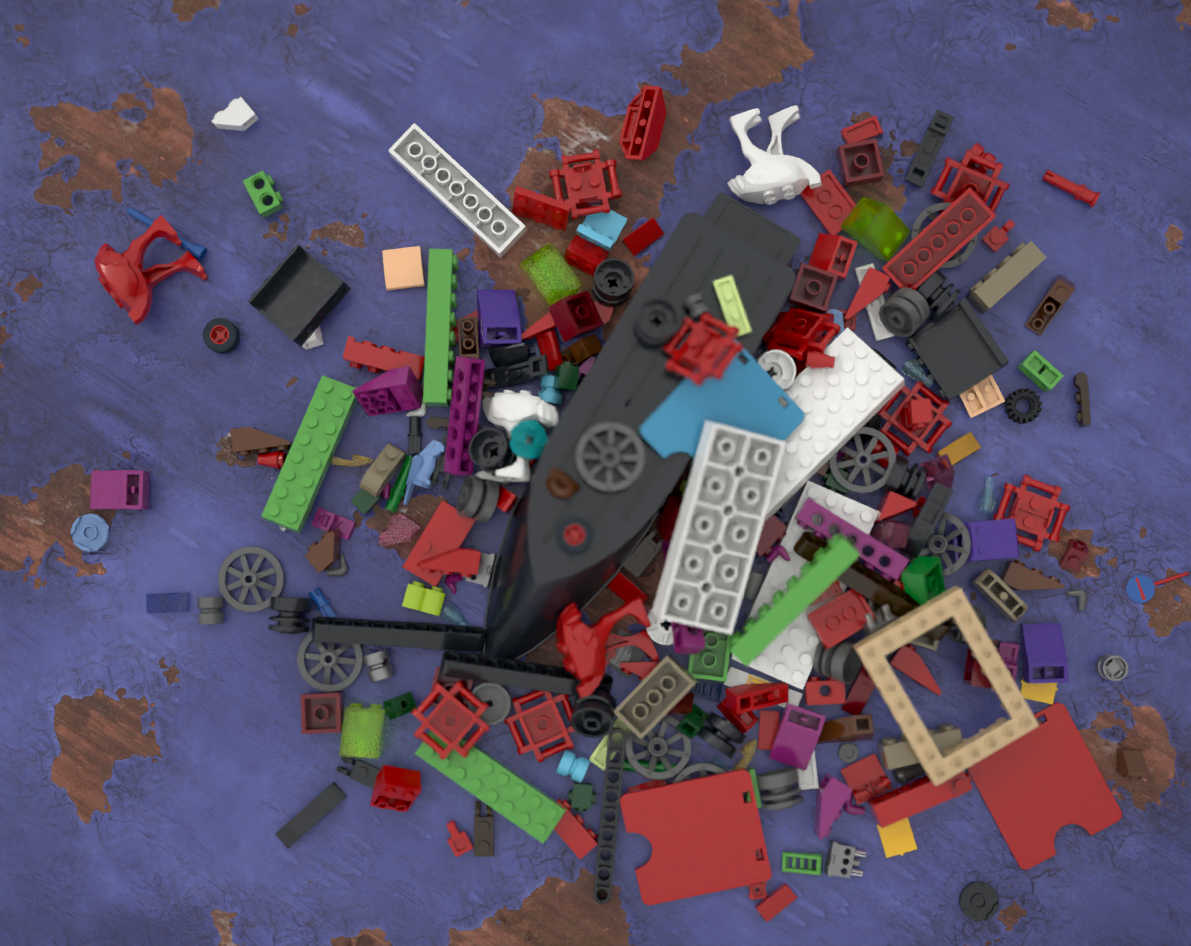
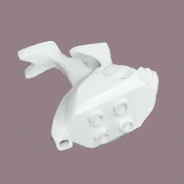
[727,105,822,205]
[475,390,559,485]

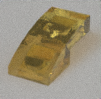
[331,454,375,468]
[731,738,758,771]

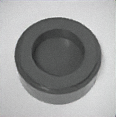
[838,743,858,763]

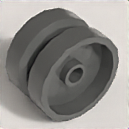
[879,287,930,337]
[456,475,499,523]
[468,682,512,725]

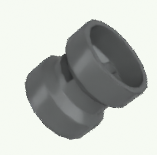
[683,292,710,320]

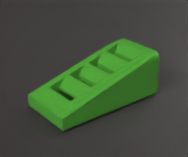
[745,767,762,808]
[782,851,823,875]

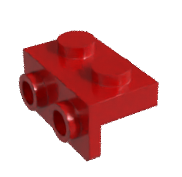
[563,235,609,277]

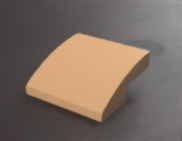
[382,246,425,291]
[959,375,1005,418]

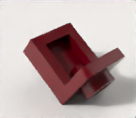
[1060,539,1089,573]

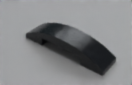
[905,110,954,187]
[483,354,549,390]
[275,782,346,849]

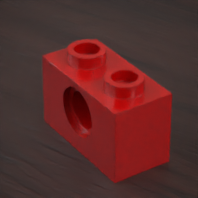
[904,398,933,430]
[804,677,846,705]

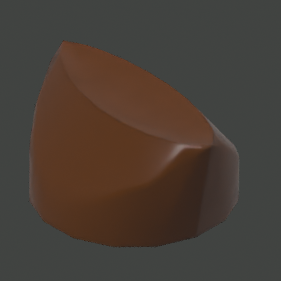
[545,467,581,499]

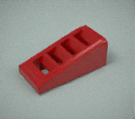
[521,312,557,341]

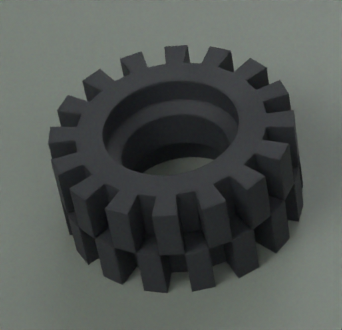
[1004,388,1042,424]

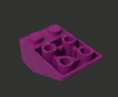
[353,366,424,417]
[90,470,150,510]
[768,702,826,771]
[814,773,852,840]

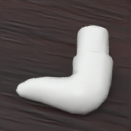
[406,399,426,417]

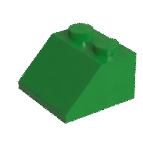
[901,556,945,605]

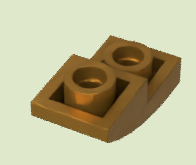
[936,432,982,469]

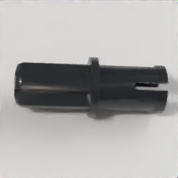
[407,416,422,455]

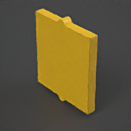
[1020,680,1058,705]
[876,817,917,858]

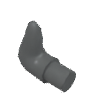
[327,554,348,577]
[1065,589,1087,610]

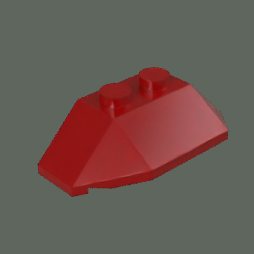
[619,86,667,161]

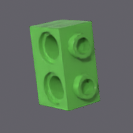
[243,170,284,218]
[1017,350,1064,392]

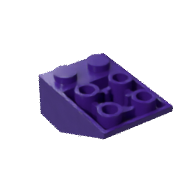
[477,290,521,347]
[952,518,1019,563]
[1021,623,1068,683]

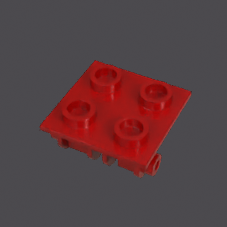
[840,753,892,805]

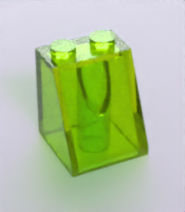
[840,196,911,261]
[518,242,582,306]
[339,703,386,758]

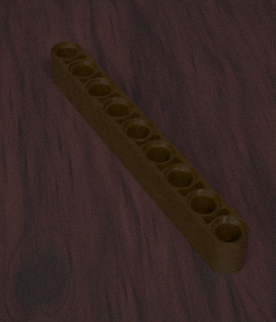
[793,531,953,640]

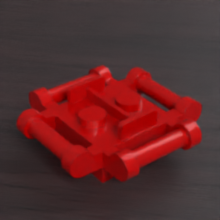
[549,149,622,220]
[930,149,1010,213]
[762,307,841,361]
[662,312,743,386]
[877,380,953,457]
[993,474,1071,552]
[411,681,491,760]
[504,690,575,763]

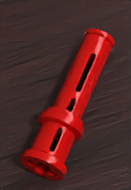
[1042,169,1100,208]

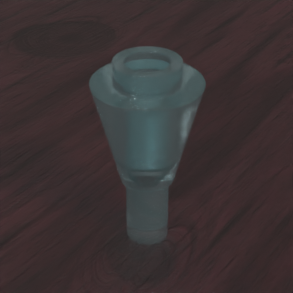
[902,359,933,387]
[977,477,997,513]
[441,603,472,626]

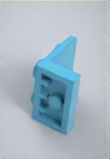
[576,205,627,252]

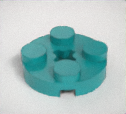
[510,420,549,460]

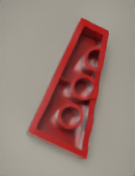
[342,336,425,382]

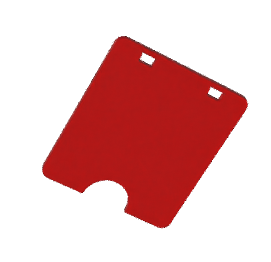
[967,703,1122,870]
[620,769,772,905]

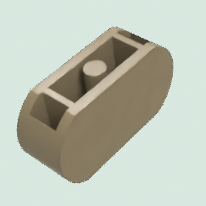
[359,443,406,498]
[972,568,1029,623]

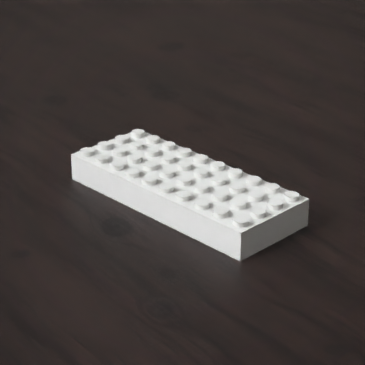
[764,327,904,521]
[652,420,786,635]
[730,481,879,690]

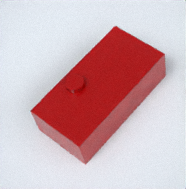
[403,501,477,587]
[867,776,955,828]

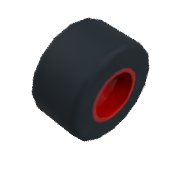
[203,318,240,354]
[557,517,593,554]

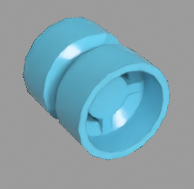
[538,375,563,406]
[556,749,590,784]

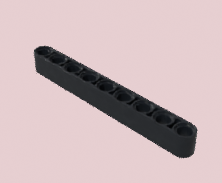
[312,616,486,652]
[439,650,613,696]
[593,727,626,904]

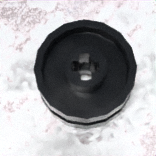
[571,689,617,738]
[697,711,747,758]

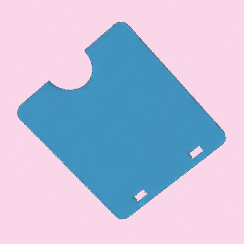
[639,336,804,460]

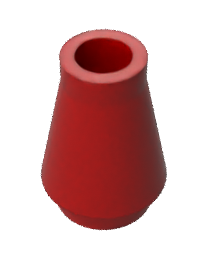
[806,350,835,369]
[257,450,287,469]

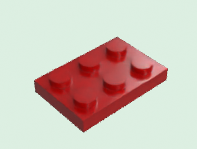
[799,169,863,235]
[512,186,571,231]
[806,589,875,650]

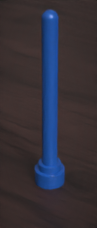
[126,207,208,261]

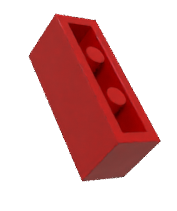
[554,797,598,859]

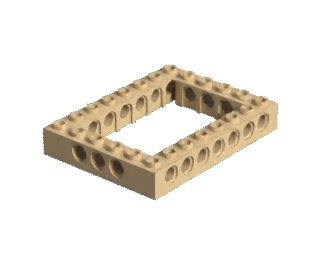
[853,586,1039,786]

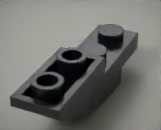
[899,482,954,558]

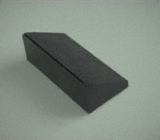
[488,343,531,367]

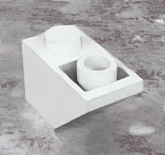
[212,97,259,131]

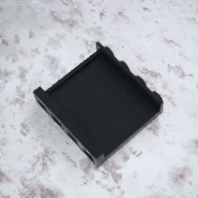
[248,244,351,347]
[905,298,1009,402]

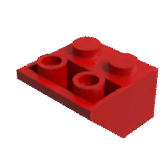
[808,233,858,282]
[370,765,421,812]

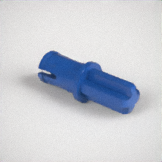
[308,587,337,617]

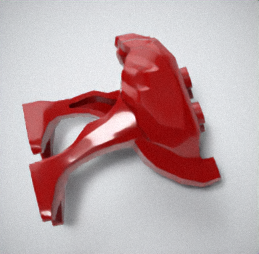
[94,215,208,325]
[556,595,659,698]

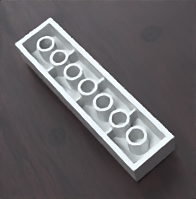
[388,123,527,258]

